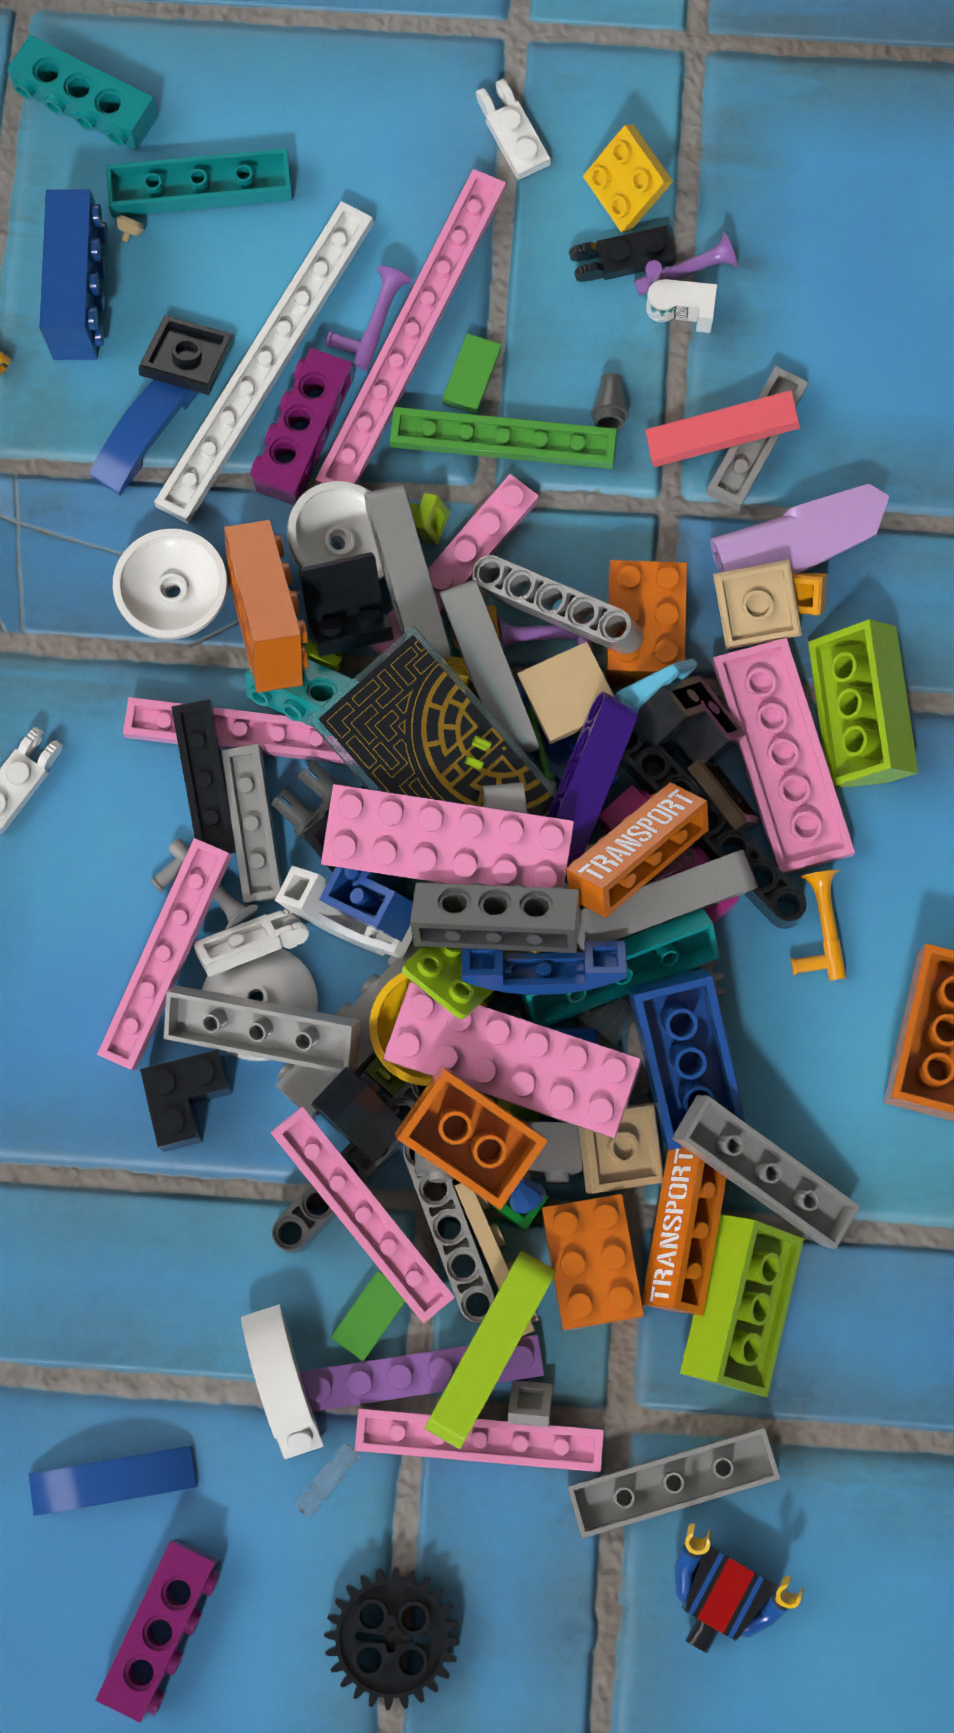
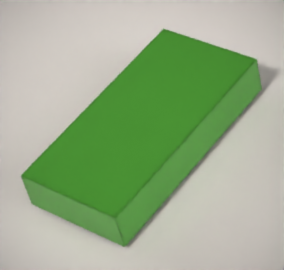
[442,333,502,415]
[330,1271,406,1362]

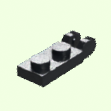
[568,225,676,282]

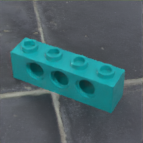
[7,34,158,150]
[245,659,359,737]

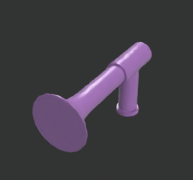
[634,232,738,296]
[325,266,412,371]
[497,615,593,653]

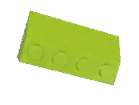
[808,619,918,788]
[680,1214,804,1398]

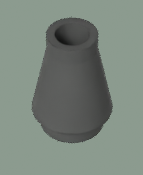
[591,373,628,430]

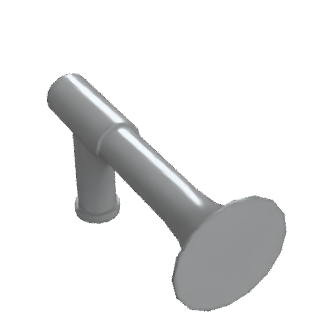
[149,838,258,930]

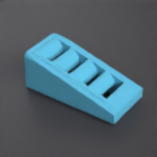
[614,658,697,710]

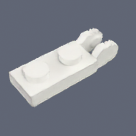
[475,79,551,180]
[0,727,63,834]
[193,909,309,977]

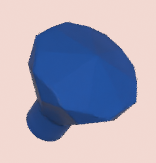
[510,1177,546,1213]

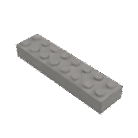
[164,986,361,1073]
[672,1095,860,1249]
[567,1428,780,1539]

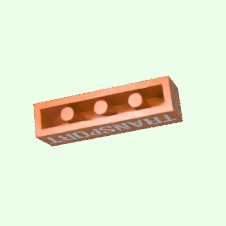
[566,782,709,918]
[641,1147,727,1316]

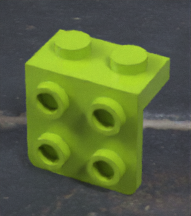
[402,946,497,1019]

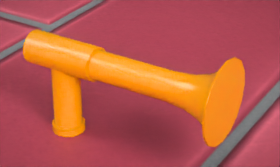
[790,870,846,981]

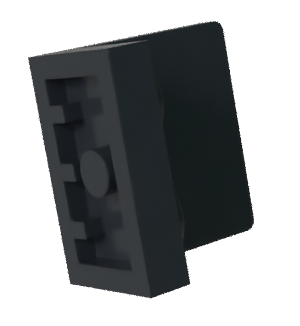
[299,552,394,657]

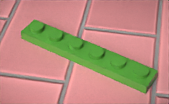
[390,407,617,469]

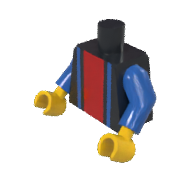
[674,1523,805,1653]

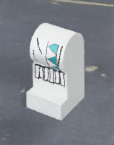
[646,279,717,333]

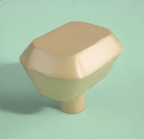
[117,215,145,243]

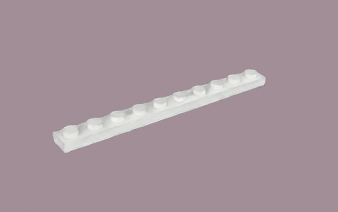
[154,201,374,524]

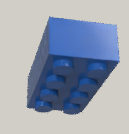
[39,189,108,360]
[627,968,746,1151]

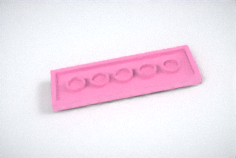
[712,638,855,875]
[321,784,574,888]
[383,982,642,1139]

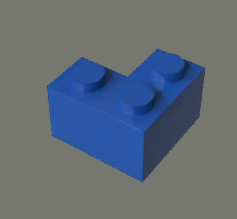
[319,867,413,942]

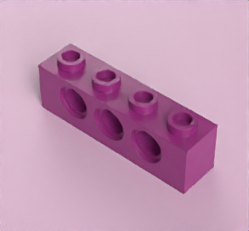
[250,347,354,506]
[95,1539,221,1723]

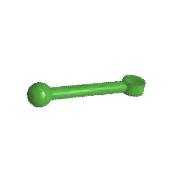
[525,706,555,782]

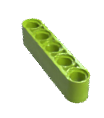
[424,1250,557,1449]

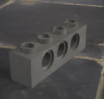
[410,882,581,953]

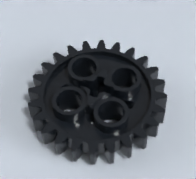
[324,1567,460,1710]

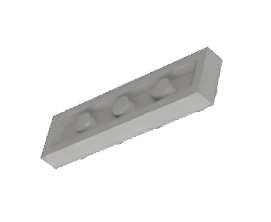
[706,366,809,511]
[221,744,283,904]

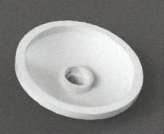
[287,481,384,580]
[113,529,228,639]
[202,948,318,1061]

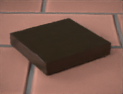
[687,760,761,831]

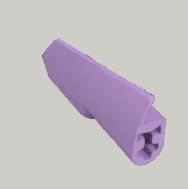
[710,484,890,573]

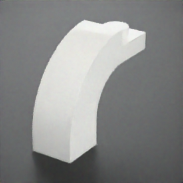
[275,866,413,959]
[241,1304,324,1460]

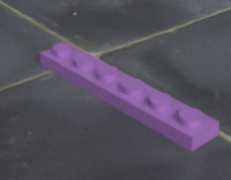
[300,1335,544,1412]

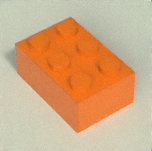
[605,560,687,684]
[395,1065,548,1210]
[541,1194,644,1331]

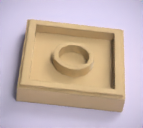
[713,559,802,650]
[517,642,615,744]
[578,1102,663,1194]

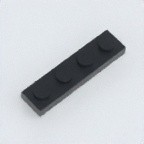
[171,699,236,854]

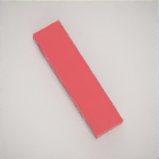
[645,390,800,467]

